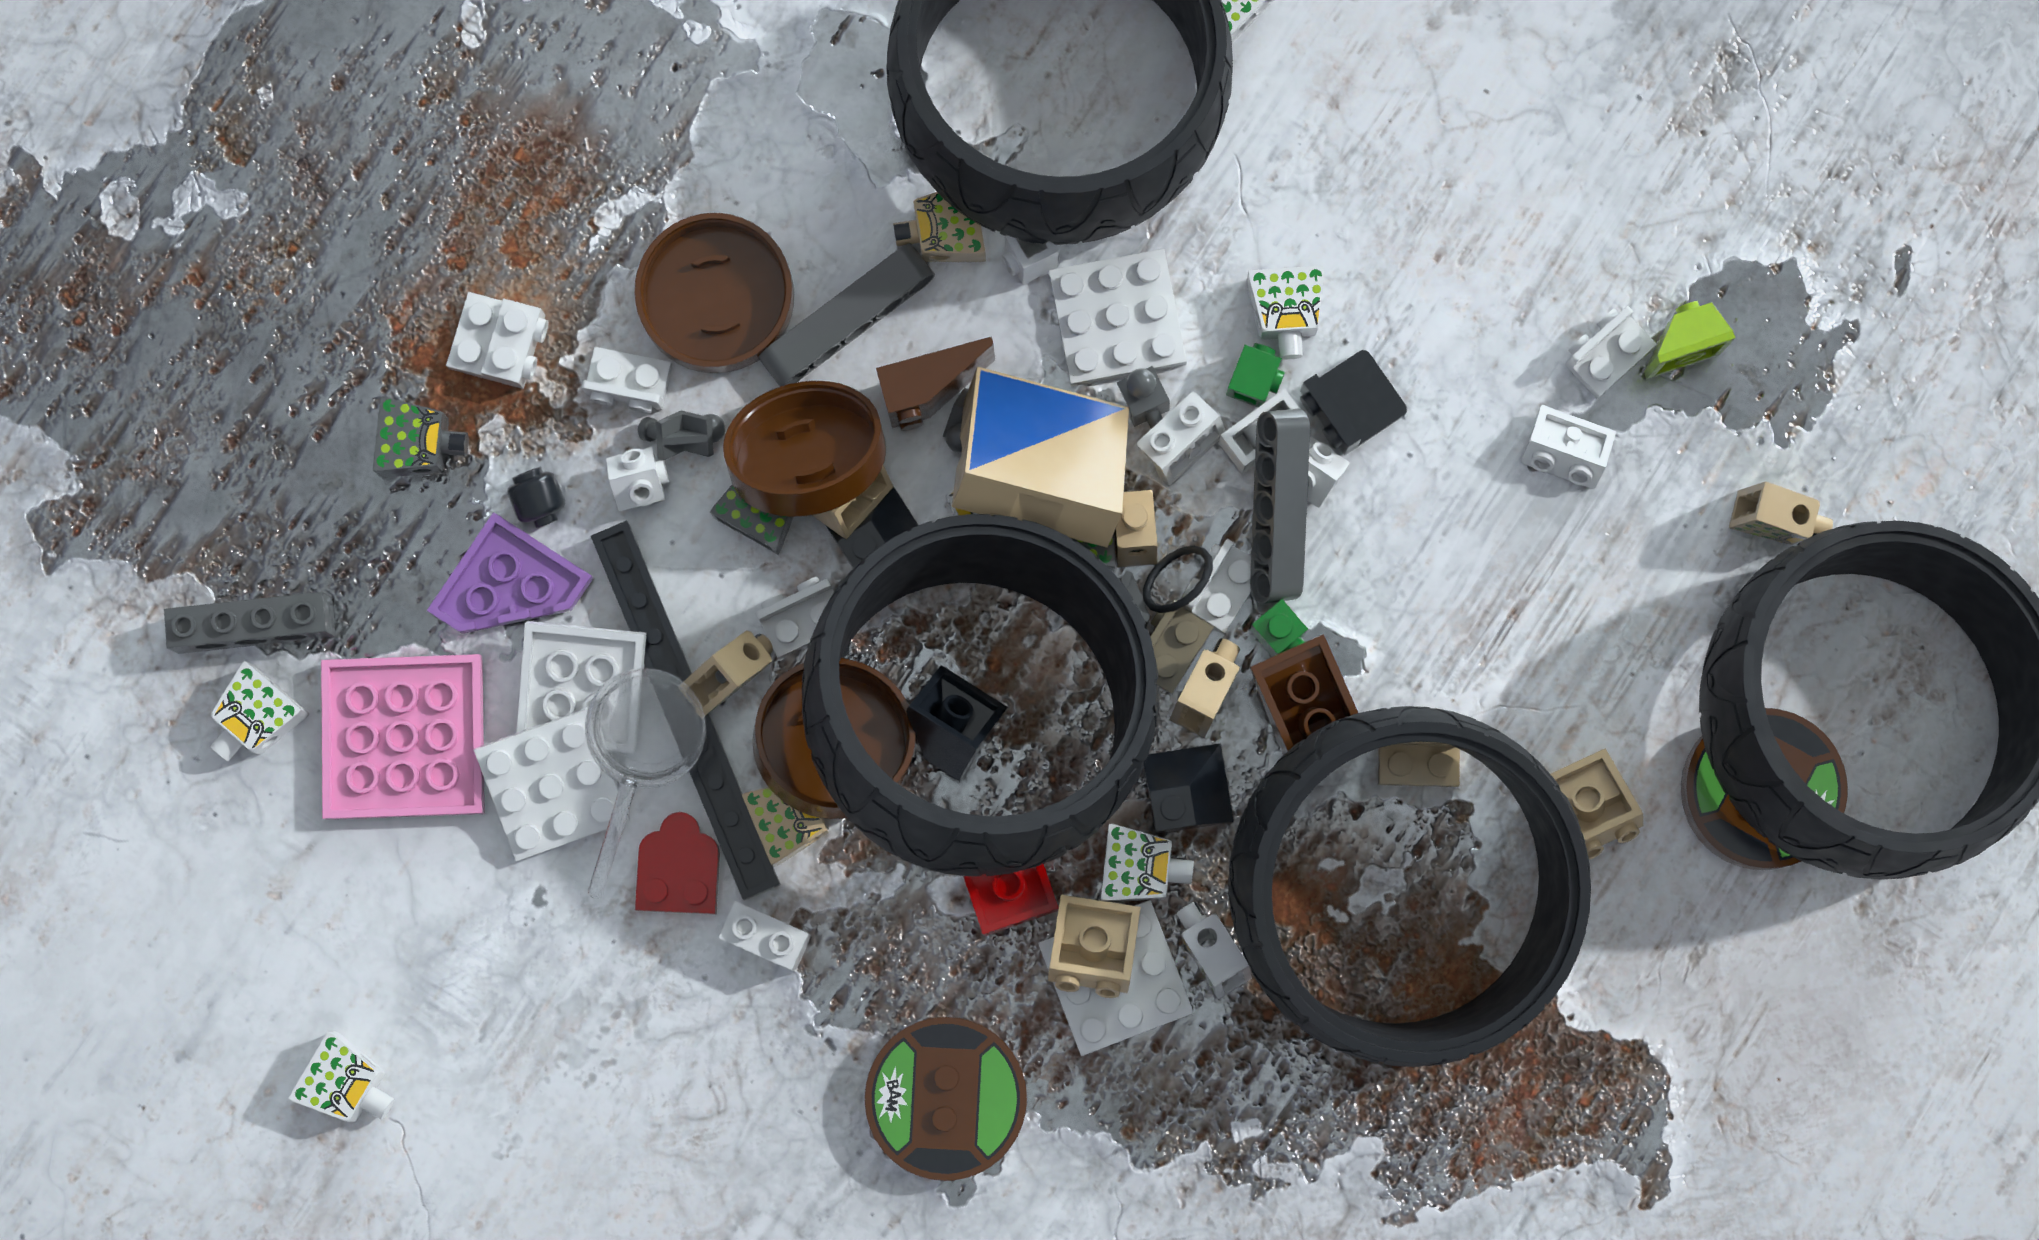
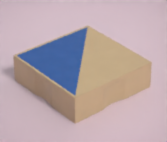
[952,366,1129,548]

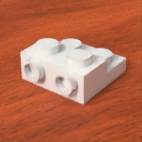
[446,292,548,389]

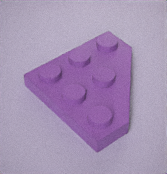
[427,512,593,634]

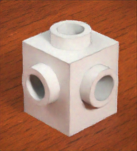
[1307,437,1350,508]
[606,447,669,511]

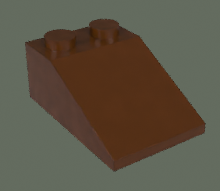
[876,336,995,431]
[1250,634,1358,755]

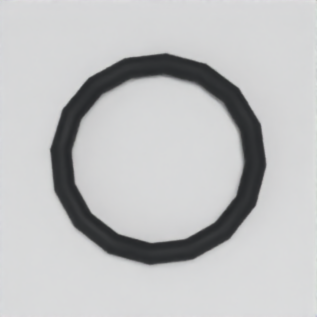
[1143,545,1213,613]

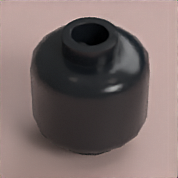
[507,467,565,528]

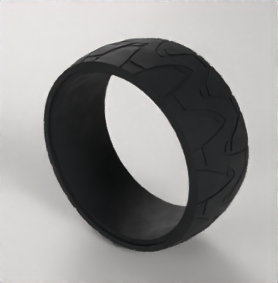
[886,0,1233,245]
[802,514,1160,876]
[1699,521,2039,880]
[1228,706,1591,1067]

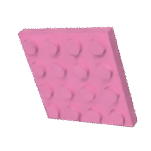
[321,654,485,820]

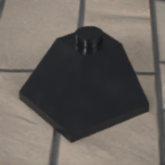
[824,484,919,569]
[906,665,1008,781]
[1144,743,1234,835]

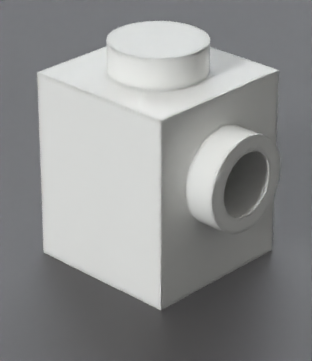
[1002,235,1059,285]

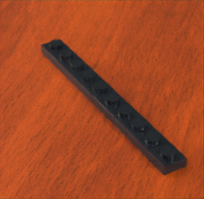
[591,520,781,901]

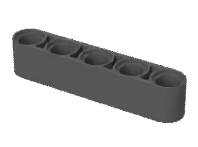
[758,243,935,386]
[1250,408,1310,604]

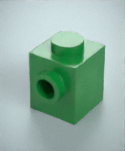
[1226,343,1285,407]
[1249,599,1308,657]

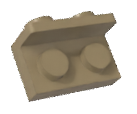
[1150,599,1214,695]

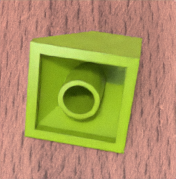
[1644,301,1736,379]

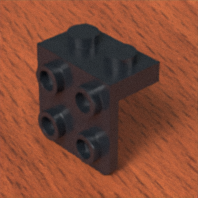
[1300,350,1407,456]

